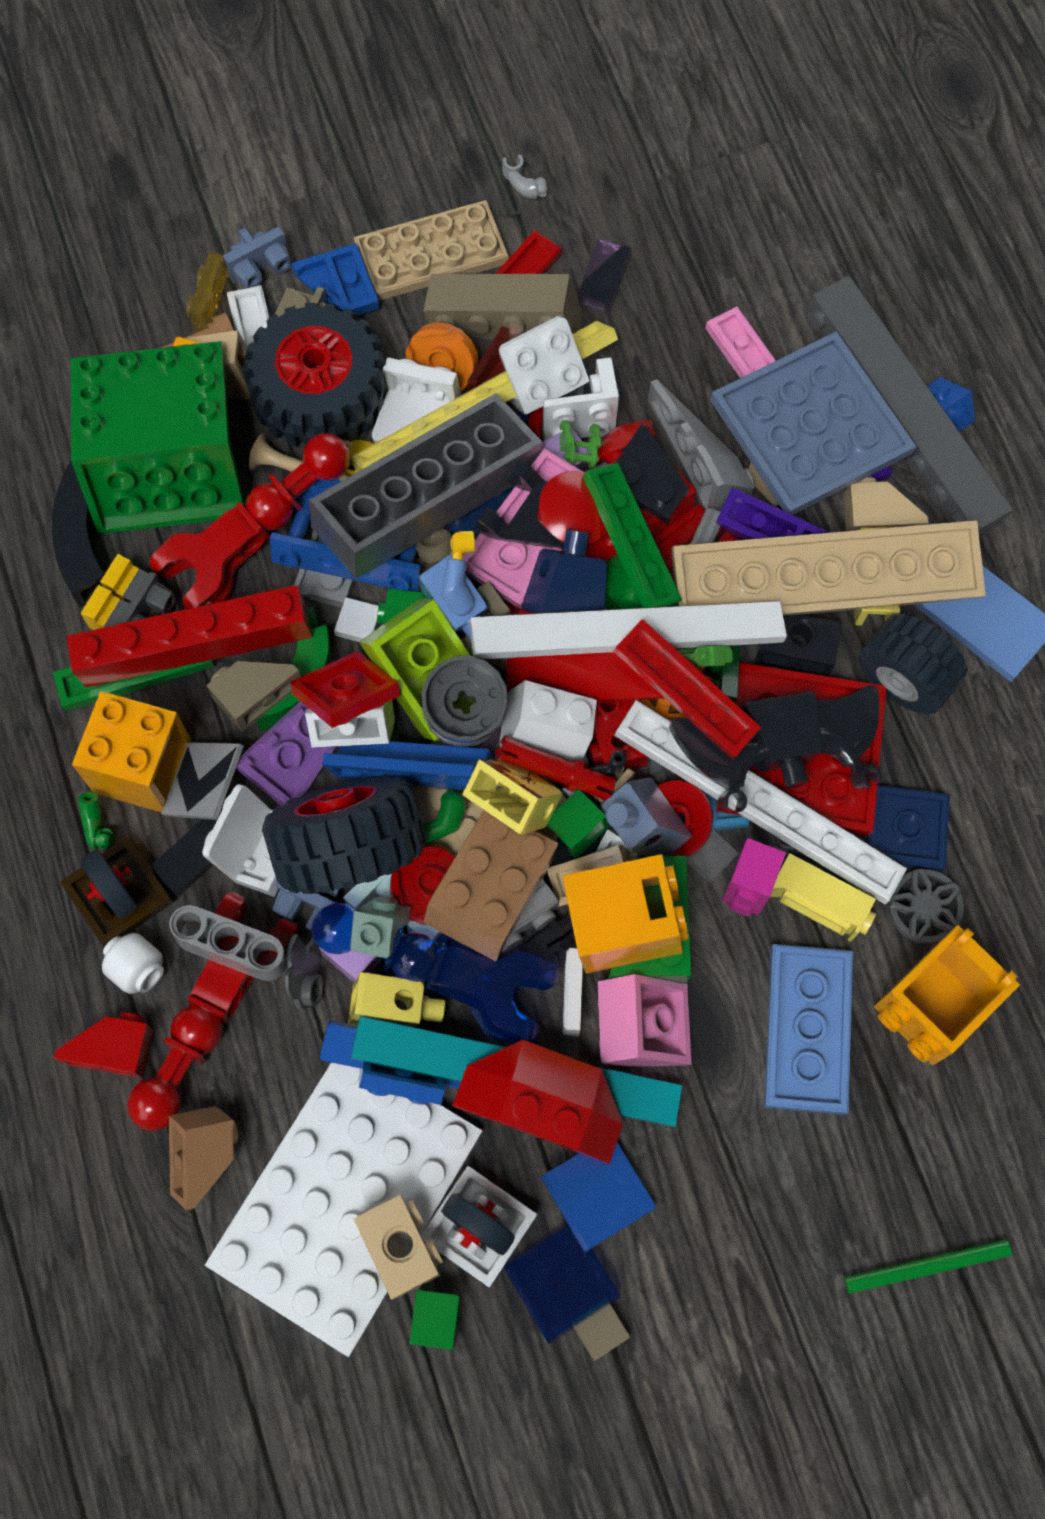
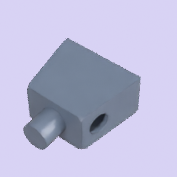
[601,778,692,856]

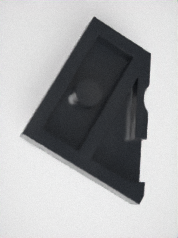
[616,424,689,524]

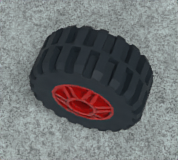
[244,302,388,447]
[262,776,426,894]

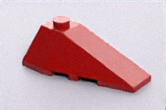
[506,610,664,701]

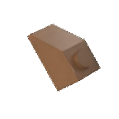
[169,1106,238,1210]

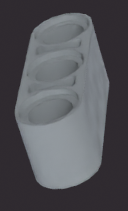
[169,905,287,981]

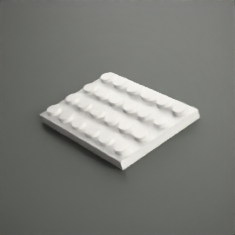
[205,1063,483,1357]

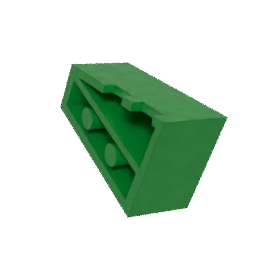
[608,856,691,984]

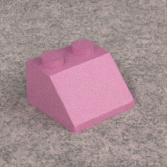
[598,974,692,1067]

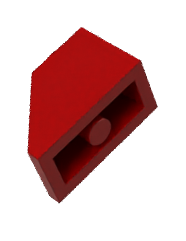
[53,1012,154,1078]

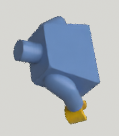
[419,531,488,642]

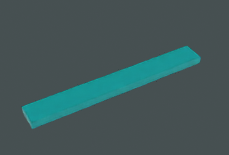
[350,1016,682,1127]

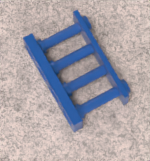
[270,479,421,592]

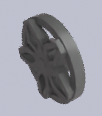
[888,869,964,944]

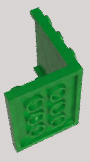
[71,341,245,535]

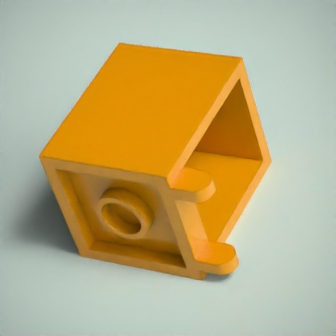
[72,691,193,812]
[562,854,688,974]
[874,925,1020,1066]

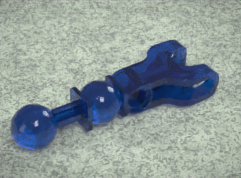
[311,903,560,1044]

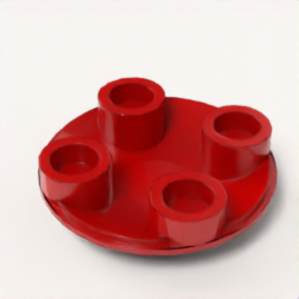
[596,420,656,464]
[537,471,607,546]

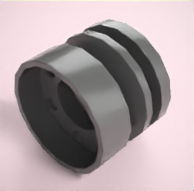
[422,656,507,747]

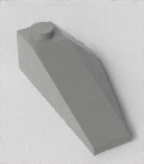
[648,380,755,511]

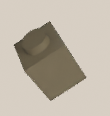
[206,661,300,732]

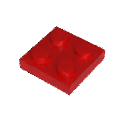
[290,651,400,728]

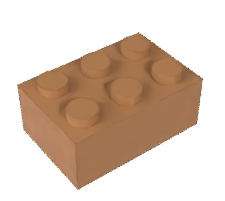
[424,810,558,961]

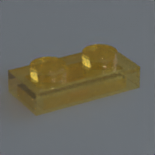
[186,252,228,332]

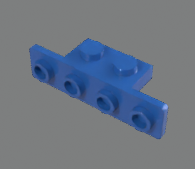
[320,1020,460,1105]

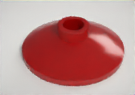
[657,780,713,858]

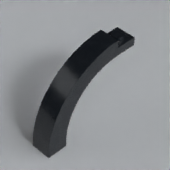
[52,461,105,608]

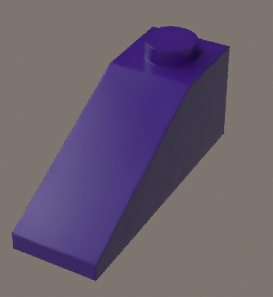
[716,487,830,540]

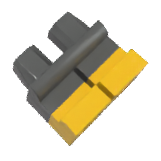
[81,554,176,630]

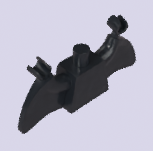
[669,686,882,813]

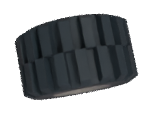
[859,614,968,715]

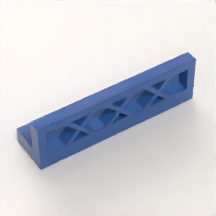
[322,741,493,790]

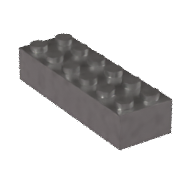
[309,393,542,579]

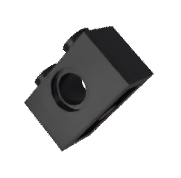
[754,614,842,677]

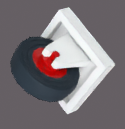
[421,1166,537,1288]

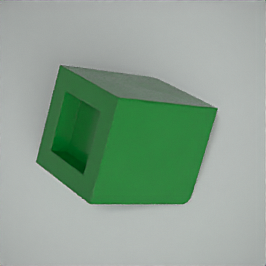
[547,790,609,859]
[409,1290,459,1350]

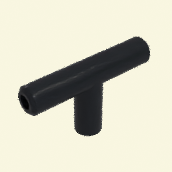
[587,751,626,782]

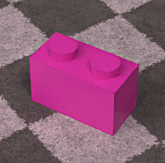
[721,838,786,916]

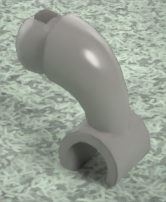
[502,155,548,199]

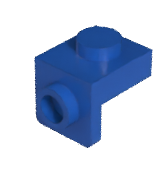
[927,377,975,432]

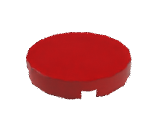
[390,845,455,925]

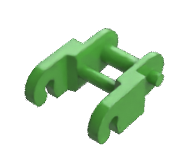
[559,420,601,468]
[677,646,733,668]

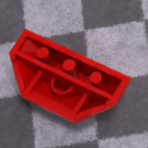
[452,1040,623,1164]

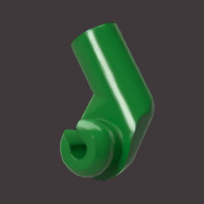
[423,790,466,844]
[78,792,115,850]

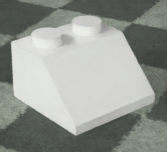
[497,680,597,785]

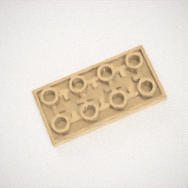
[353,200,509,301]

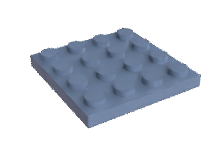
[710,331,917,515]

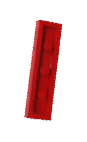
[613,619,761,759]

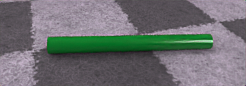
[844,1239,1012,1294]

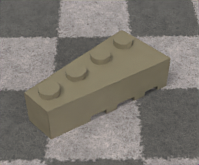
[423,274,584,342]

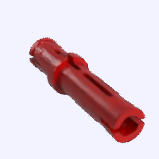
[495,735,616,801]

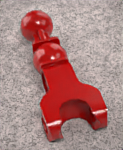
[150,433,350,609]
[127,891,299,1131]

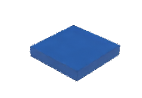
[541,1143,657,1252]

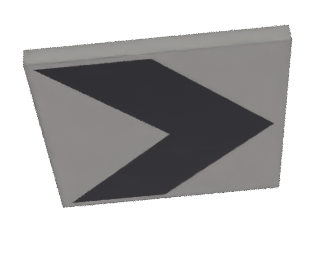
[161,742,244,820]

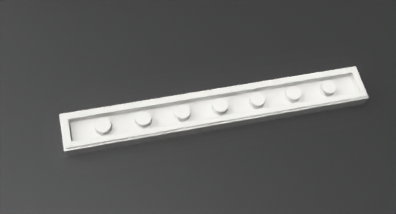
[469,601,787,659]
[614,700,907,904]

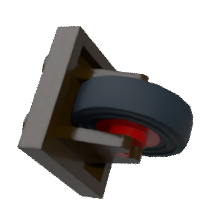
[60,836,173,948]

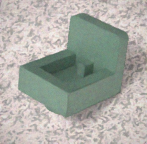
[350,896,411,958]

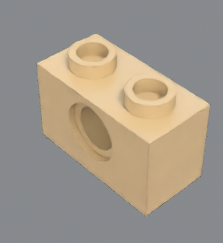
[354,1195,443,1300]

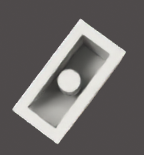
[305,700,395,748]

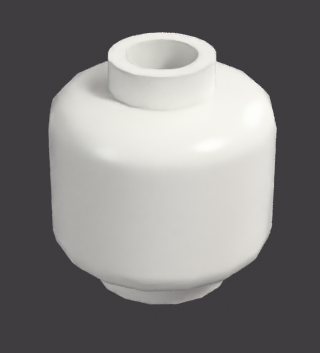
[102,933,164,994]

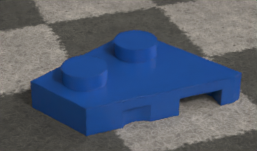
[291,243,380,316]

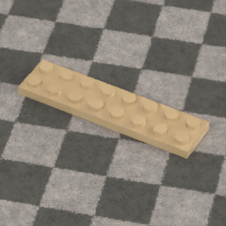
[671,520,986,616]

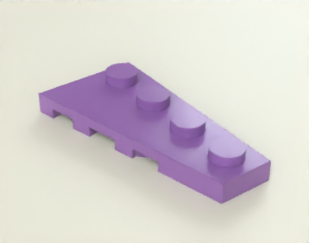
[236,701,336,805]

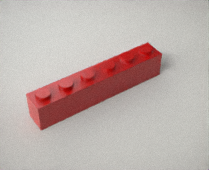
[67,585,312,688]

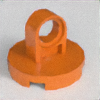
[405,322,478,391]

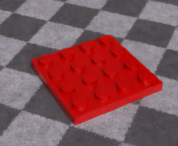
[715,662,886,836]

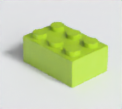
[359,598,475,742]

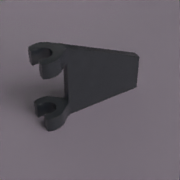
[475,459,564,550]

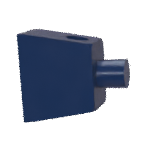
[522,529,607,614]

